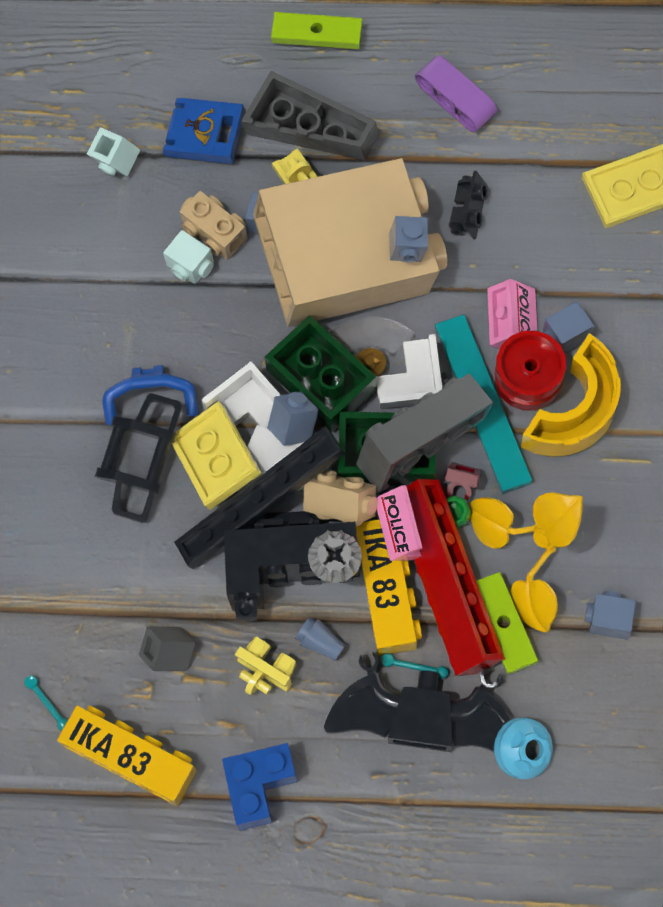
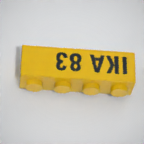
[356,519,422,656]
[57,705,197,807]

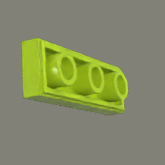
[271,12,362,49]
[476,572,538,675]

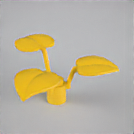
[469,492,583,632]

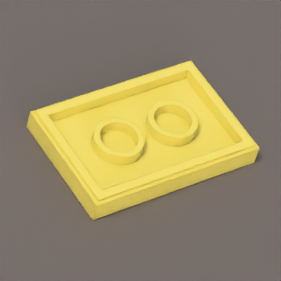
[581,144,663,229]
[171,401,262,510]

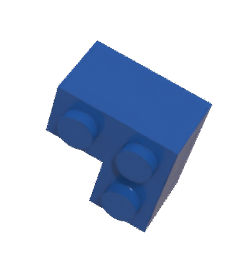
[222,743,297,831]

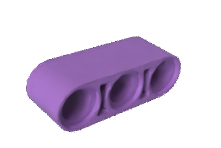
[415,55,497,133]

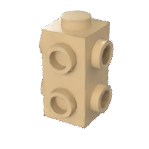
[179,191,248,260]
[303,470,378,526]

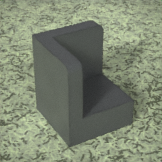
[139,626,196,671]

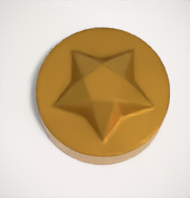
[356,348,386,376]

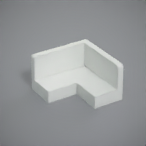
[376,334,442,409]
[202,362,280,429]

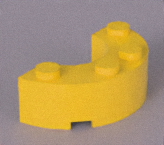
[521,333,621,457]

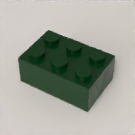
[264,315,377,432]
[338,412,436,486]

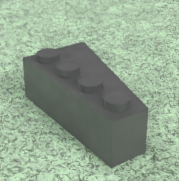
[241,71,379,160]
[356,373,493,494]

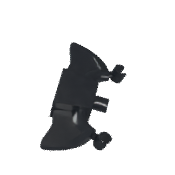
[324,652,510,753]

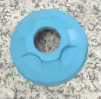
[494,717,553,779]

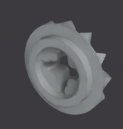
[308,530,362,583]

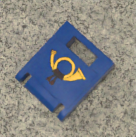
[162,98,246,164]

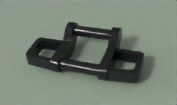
[94,393,182,523]

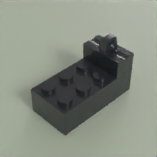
[224,521,360,622]

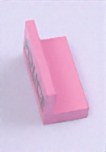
[487,279,537,349]
[376,485,422,561]

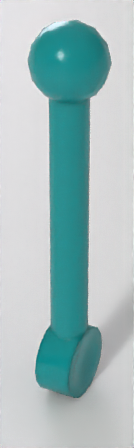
[381,654,449,679]
[24,675,68,731]

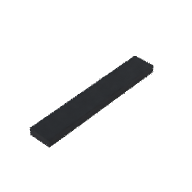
[174,426,345,569]

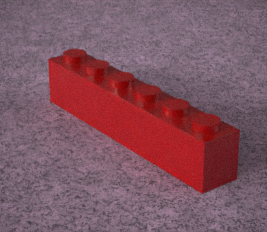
[406,479,505,676]

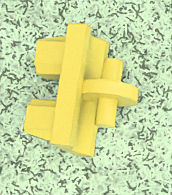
[272,148,317,184]
[235,636,296,696]

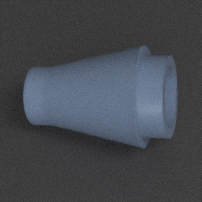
[295,616,345,661]

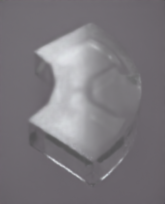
[329,317,416,358]

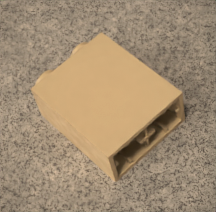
[253,158,447,327]

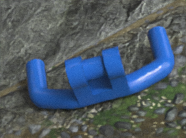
[102,365,199,425]

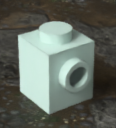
[87,127,140,176]
[163,230,214,285]

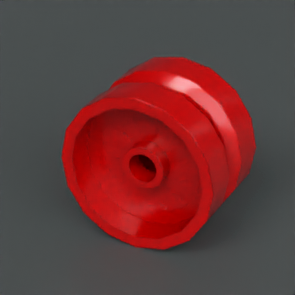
[495,331,566,411]

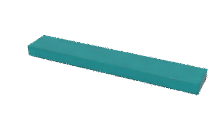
[435,314,532,494]

